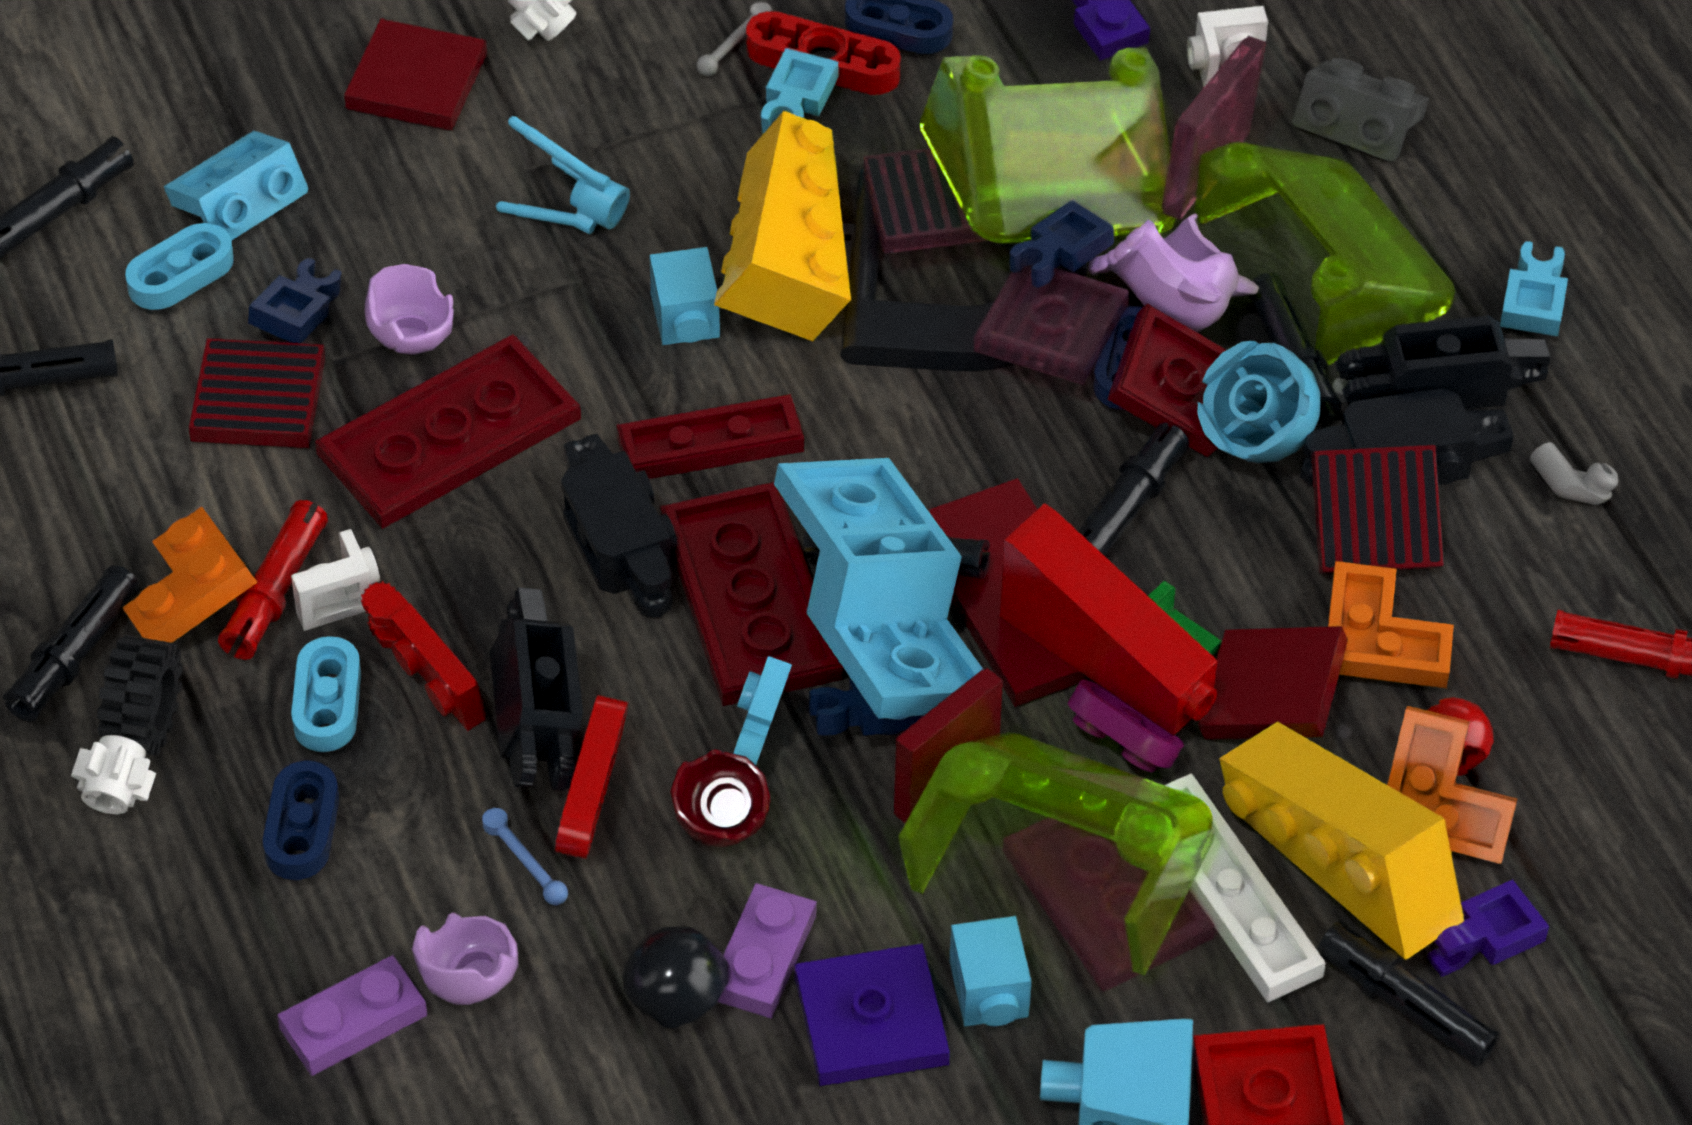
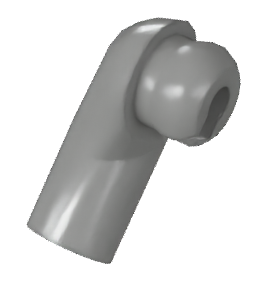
[1530,442,1619,505]

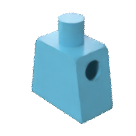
[1040,1019,1193,1125]

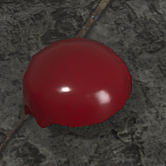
[670,749,771,847]

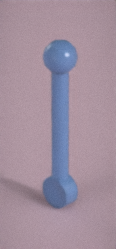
[482,808,568,906]

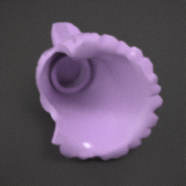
[1088,213,1259,332]

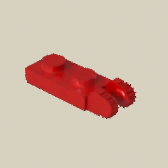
[361,581,486,731]

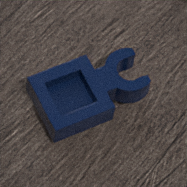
[1010,200,1114,288]
[248,258,342,343]
[809,679,924,736]

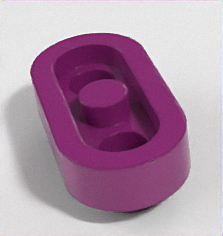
[1068,680,1184,772]

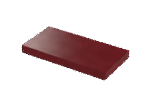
[315,334,581,529]
[928,478,1090,707]
[660,482,843,706]

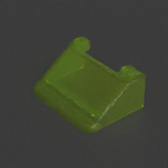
[919,47,1179,243]
[1194,142,1455,365]

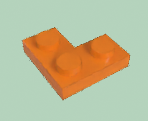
[122,506,257,643]
[1328,561,1454,689]
[1387,706,1518,864]

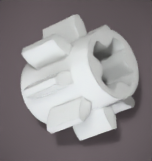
[508,0,577,41]
[71,735,156,814]

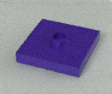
[794,943,950,1086]

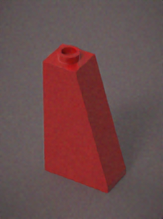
[1000,503,1218,736]

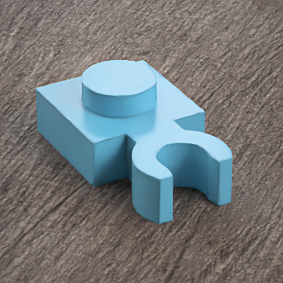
[761,48,839,133]
[1500,241,1568,337]
[733,656,792,765]

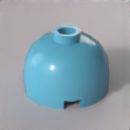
[1197,341,1321,463]

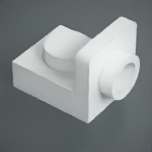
[1187,6,1268,89]
[291,529,380,631]

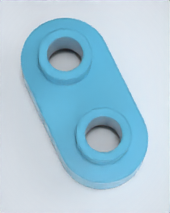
[125,223,234,310]
[291,636,361,752]

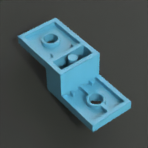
[774,458,983,720]

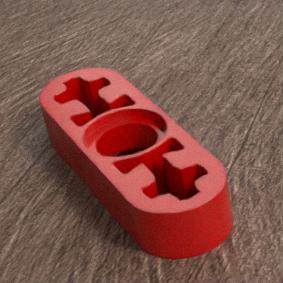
[746,11,901,95]
[555,695,629,859]

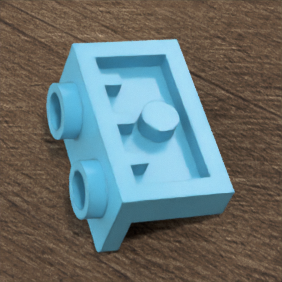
[164,131,308,241]

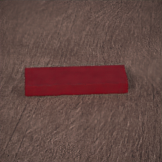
[616,394,804,479]

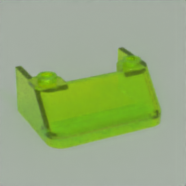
[899,732,1215,976]

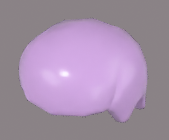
[364,264,454,355]
[412,913,518,1005]

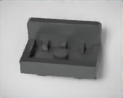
[1292,58,1430,162]

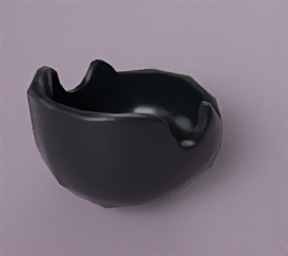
[622,926,728,1028]

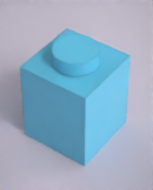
[649,247,720,345]
[949,916,1031,1027]

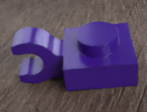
[1072,0,1150,61]
[1427,879,1550,977]

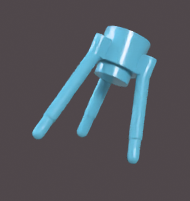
[496,116,630,234]

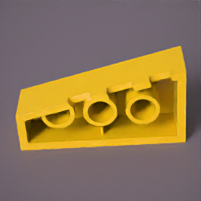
[714,111,851,341]
[1219,722,1464,960]

